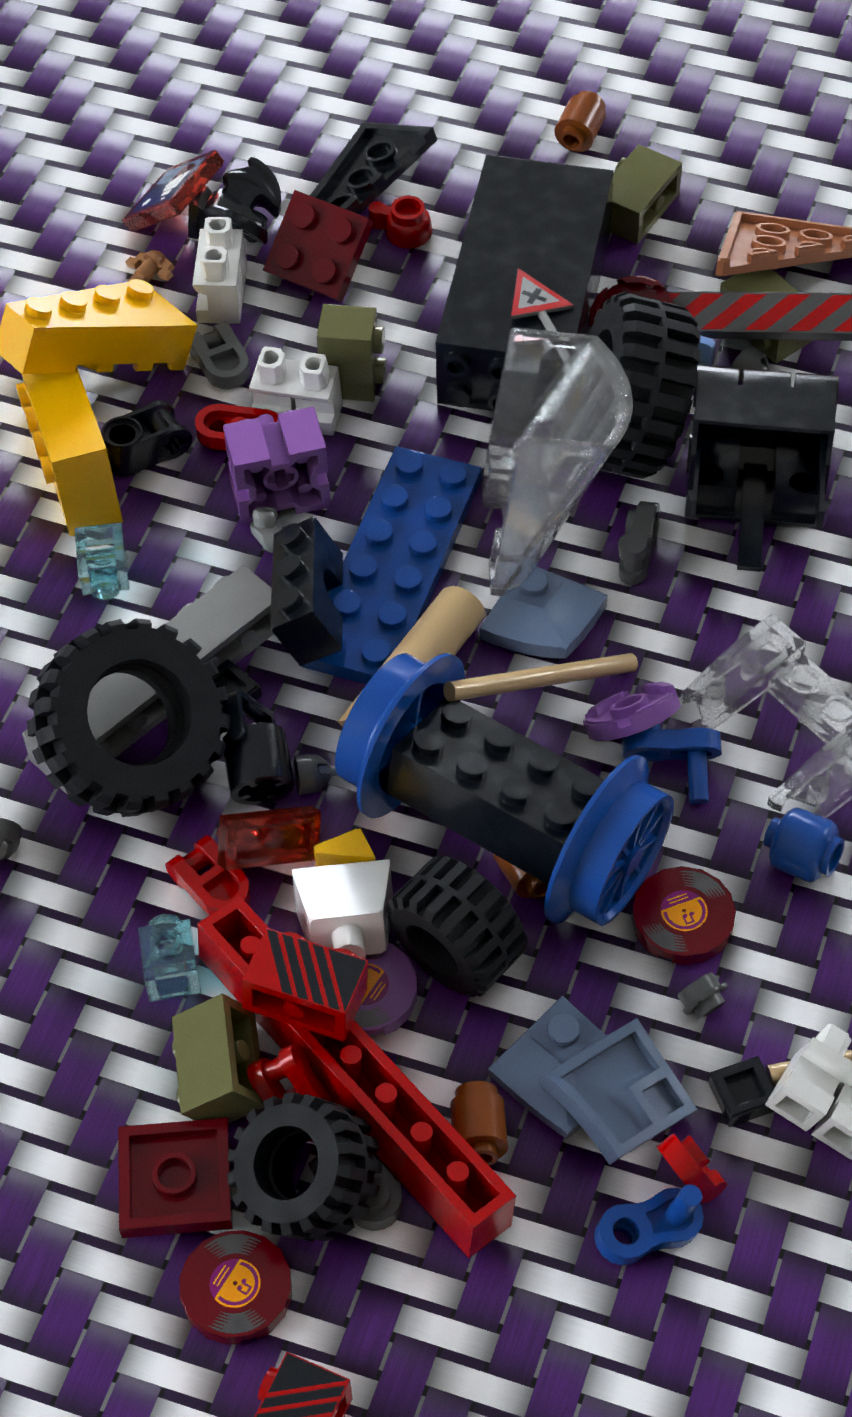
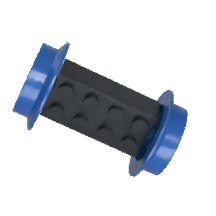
[335,653,674,926]

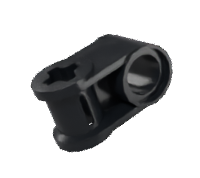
[101,400,193,477]

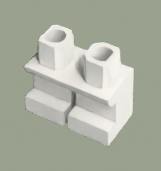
[192,217,247,324]
[249,346,343,436]
[765,1024,852,1160]

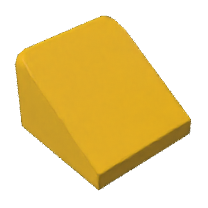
[313,828,376,867]

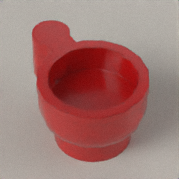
[369,195,432,249]

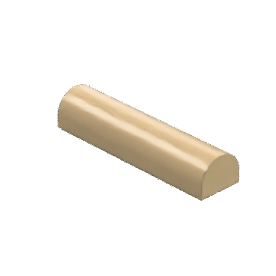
[337,586,485,727]

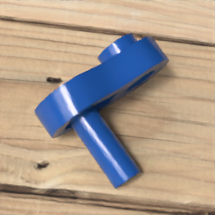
[622,724,722,805]
[594,1184,704,1265]

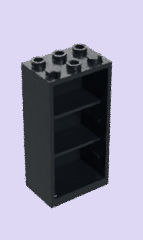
[435,154,614,421]

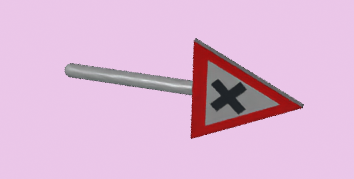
[511,268,577,372]

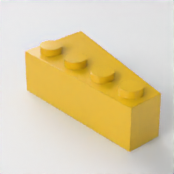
[0,279,198,374]
[16,367,123,536]

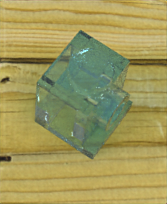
[75,522,130,600]
[138,914,201,1002]

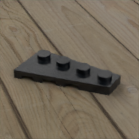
[310,122,437,214]

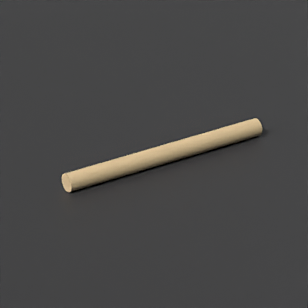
[443,653,638,702]

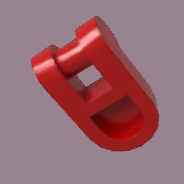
[165,835,251,915]
[247,1043,334,1142]
[656,1133,727,1204]

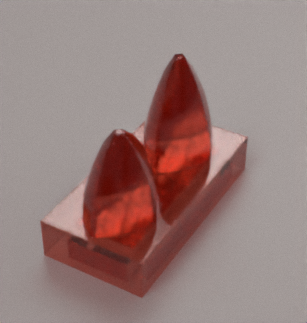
[216,806,321,870]

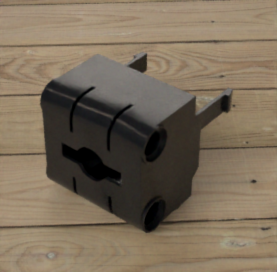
[685,365,839,572]

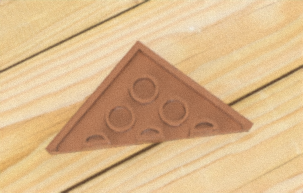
[715,211,852,276]

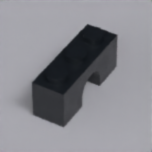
[270,516,343,667]

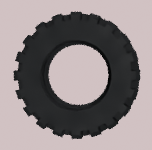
[567,292,701,479]
[27,618,230,817]

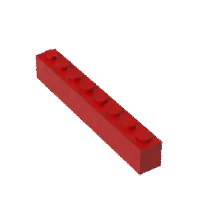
[197,896,516,1258]

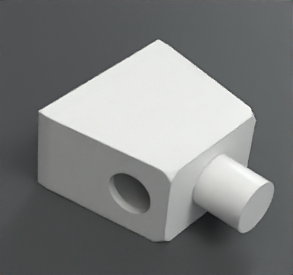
[292,859,393,959]

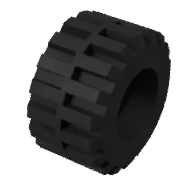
[386,856,528,997]
[227,1092,382,1242]

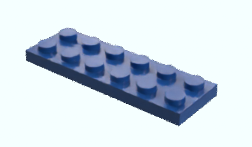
[302,446,482,685]

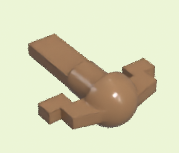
[125,250,174,282]

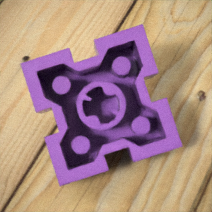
[223,406,331,526]

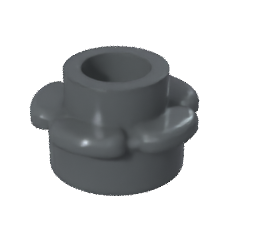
[677,972,728,1019]

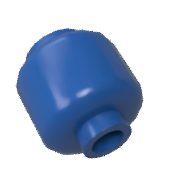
[764,807,845,883]

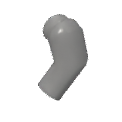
[250,507,283,553]

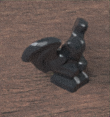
[188,157,281,245]

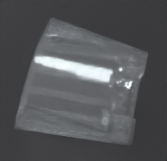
[481,327,633,596]

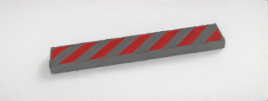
[668,291,852,341]

